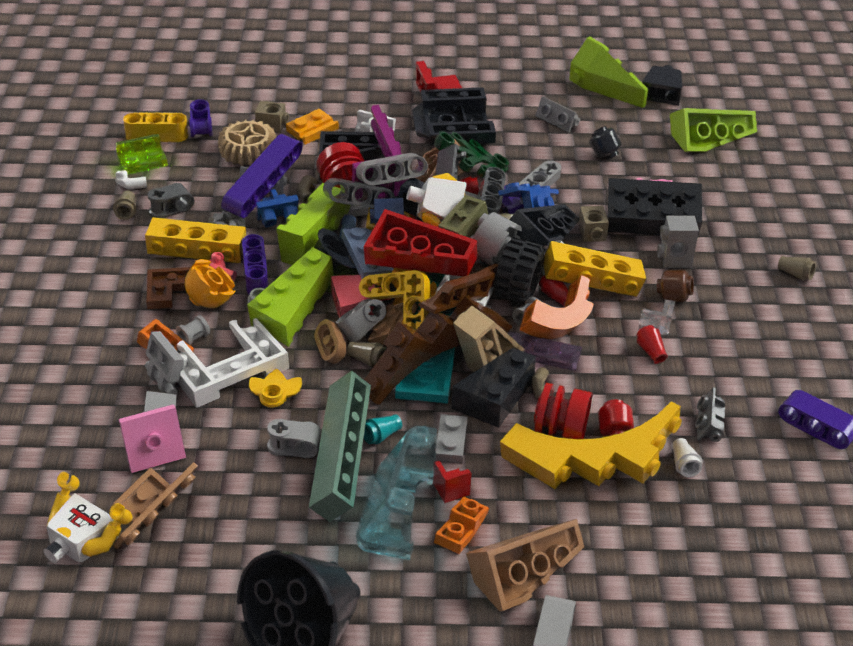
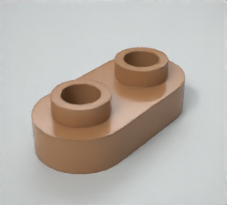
[314,319,346,364]

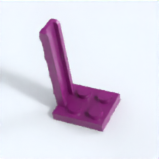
[352,104,408,199]

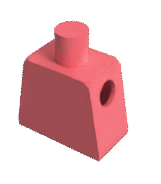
[331,275,391,318]

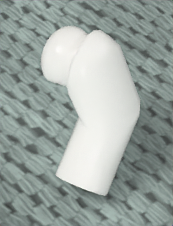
[115,170,147,190]

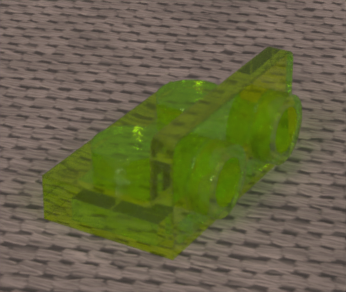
[115,134,168,175]

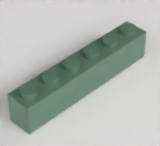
[309,371,371,522]

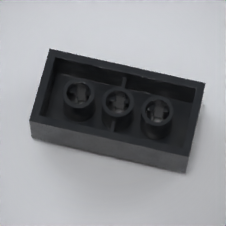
[605,178,702,235]

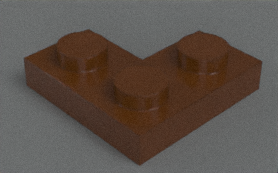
[146,267,190,309]

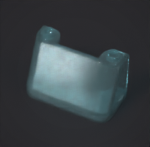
[356,426,437,560]

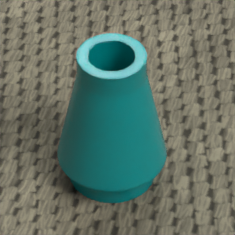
[363,414,403,445]

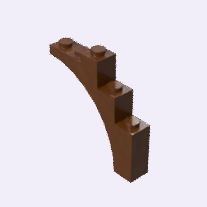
[364,296,513,405]

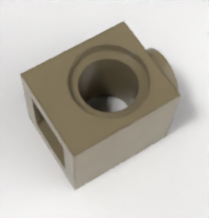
[255,100,289,133]
[578,205,609,242]

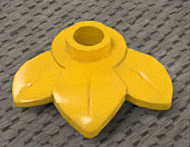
[249,369,302,407]

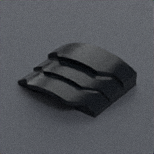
[412,87,496,144]

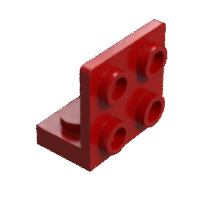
[416,61,462,93]

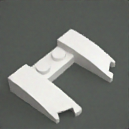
[177,318,289,408]

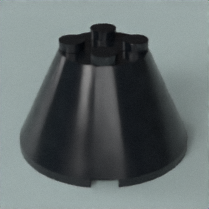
[237,550,361,646]

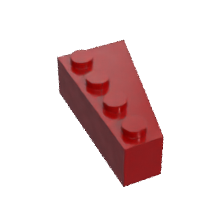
[363,209,477,277]

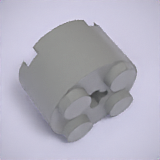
[470,212,522,265]

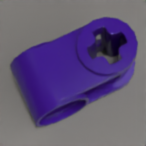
[189,99,213,137]

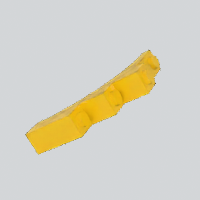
[500,401,682,489]

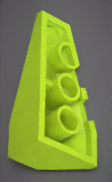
[569,37,648,108]
[670,108,757,152]

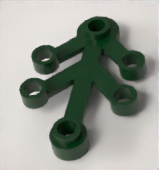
[434,131,509,178]

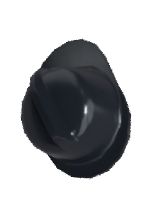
[314,228,356,270]

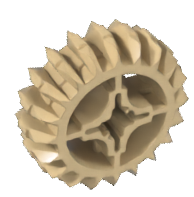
[218,120,276,166]

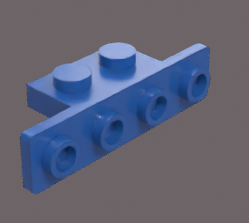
[498,183,559,209]

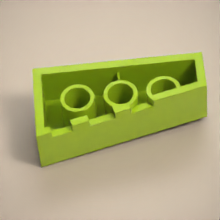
[276,183,351,265]

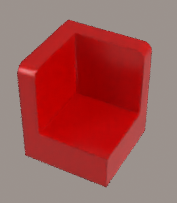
[433,461,472,503]

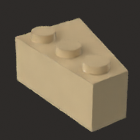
[453,306,525,372]

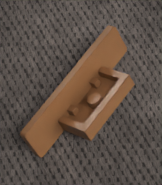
[110,462,198,550]

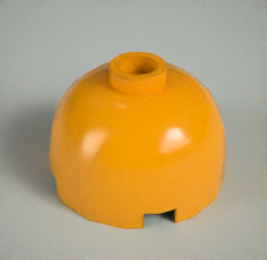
[184,259,235,308]

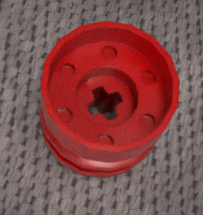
[316,142,364,188]
[534,383,593,440]

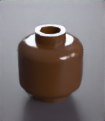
[657,270,694,302]

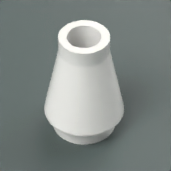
[672,438,703,477]

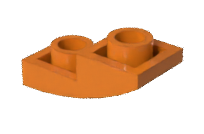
[434,497,489,554]

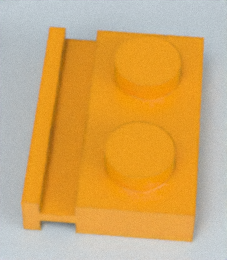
[286,109,339,145]

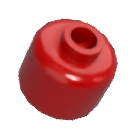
[598,399,634,437]

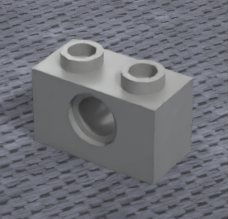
[657,216,699,268]

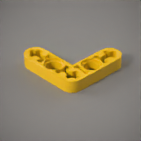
[359,270,430,329]

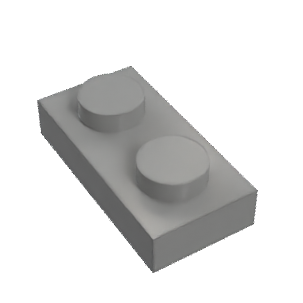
[435,414,468,463]

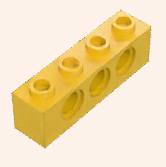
[145,218,246,263]
[543,241,646,297]

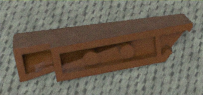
[418,263,498,314]

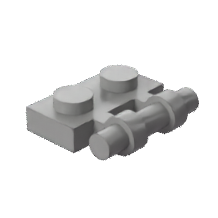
[145,331,184,395]

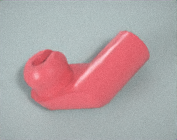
[209,252,237,282]

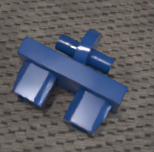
[256,189,299,228]

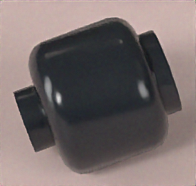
[589,126,622,160]

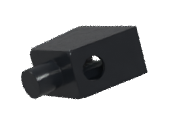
[642,65,682,106]

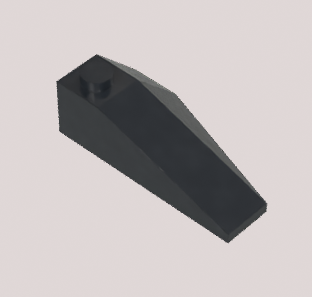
[510,204,580,246]

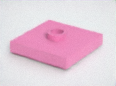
[119,404,186,473]

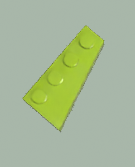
[247,247,334,347]

